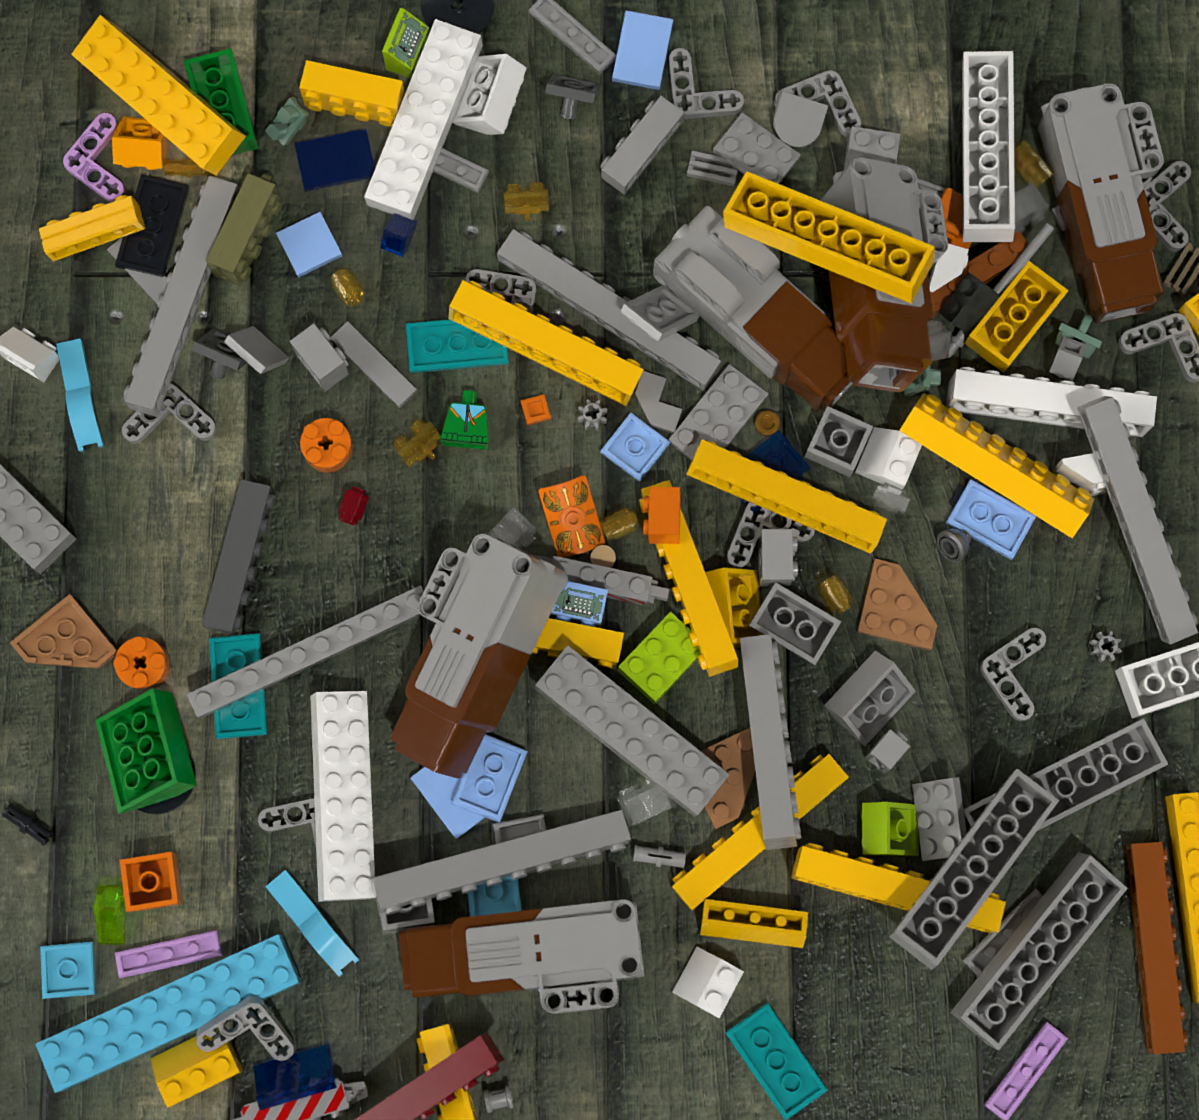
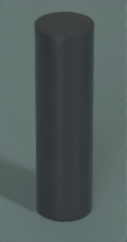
[949,485,965,507]

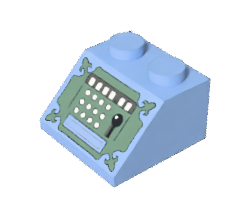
[551,581,608,627]

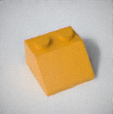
[112,116,170,170]

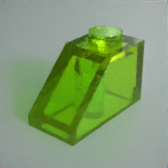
[93,885,127,945]

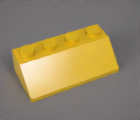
[417,1023,478,1120]

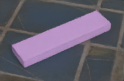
[115,930,223,978]
[984,1022,1068,1120]

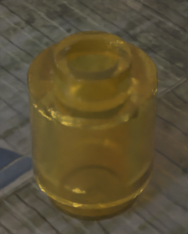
[330,268,365,307]
[600,508,639,541]
[819,575,854,614]

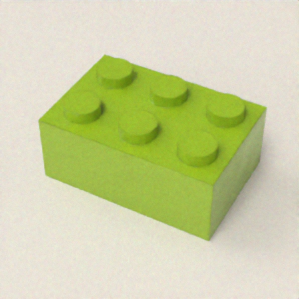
[618,612,701,705]

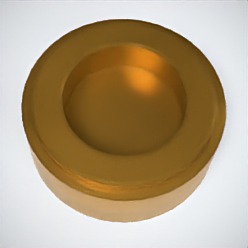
[755,411,780,437]

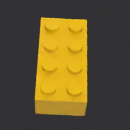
[299,60,405,127]
[964,261,1069,373]

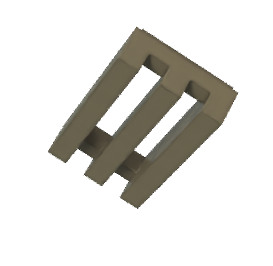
[1162,242,1199,297]

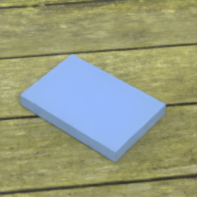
[612,11,673,90]
[946,479,1036,560]
[452,734,527,823]
[411,767,485,840]

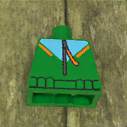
[440,390,489,450]

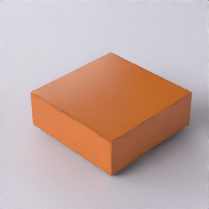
[521,394,551,426]

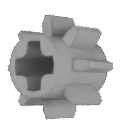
[578,399,607,431]
[1089,631,1122,663]

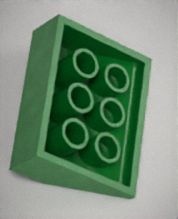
[95,688,197,814]

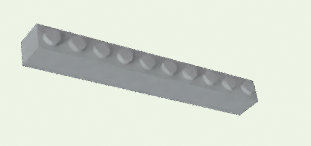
[124,176,239,417]
[497,229,721,391]
[1077,396,1198,644]
[187,585,424,719]
[371,810,631,915]

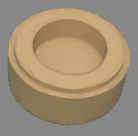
[591,545,616,568]

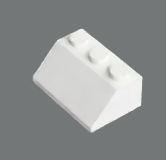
[452,54,527,135]

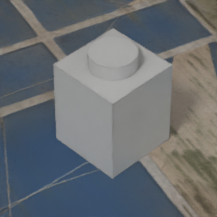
[1049,336,1087,381]

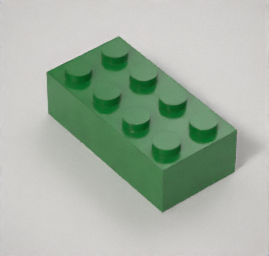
[183,48,259,155]

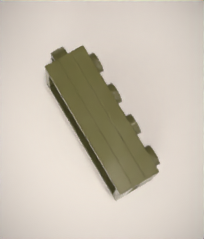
[206,173,282,287]

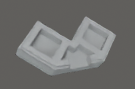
[635,371,682,434]

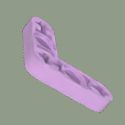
[63,113,126,202]

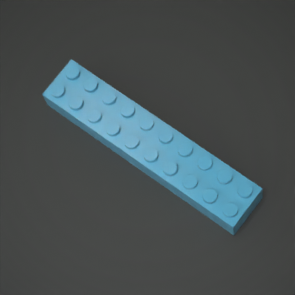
[36,934,302,1093]

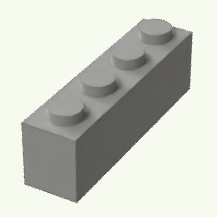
[600,96,684,195]

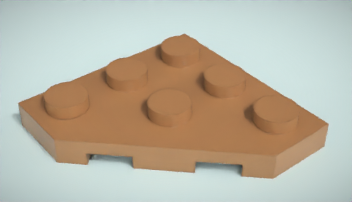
[857,559,937,651]
[10,594,117,669]
[701,728,755,829]

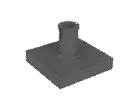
[545,73,601,119]
[192,328,247,379]

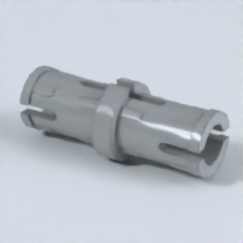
[633,845,686,868]

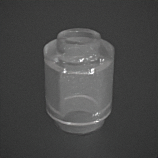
[872,482,911,514]

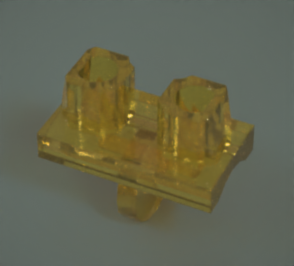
[1014,140,1054,190]
[504,182,549,221]
[393,420,441,468]

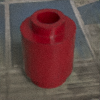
[338,487,369,526]

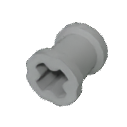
[483,1084,514,1113]

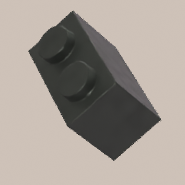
[939,272,1000,335]

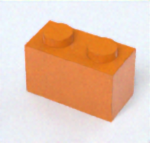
[643,487,681,544]

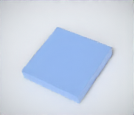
[276,212,342,278]
[600,413,670,482]

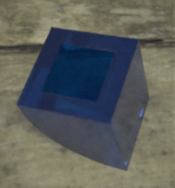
[380,213,417,257]

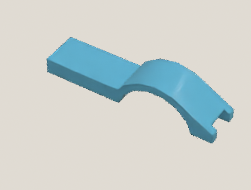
[56,338,104,452]
[265,870,359,977]

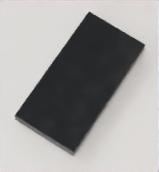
[115,175,190,278]

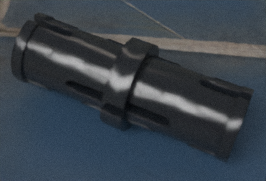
[2,803,54,846]

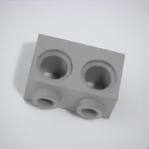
[864,729,910,774]

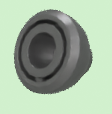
[937,529,971,563]

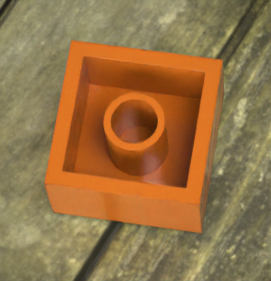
[120,852,183,913]

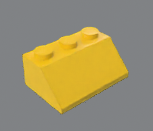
[705,568,763,648]
[150,1027,244,1108]

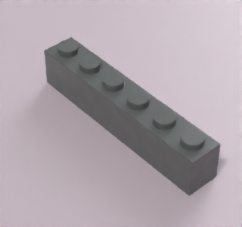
[202,479,276,635]

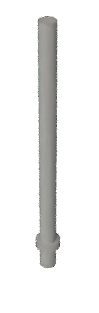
[942,223,1054,358]

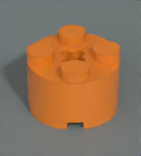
[300,418,353,473]
[113,637,170,690]

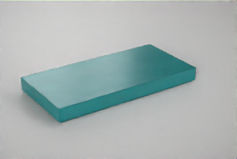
[406,319,509,373]
[209,633,268,740]
[725,1003,828,1120]

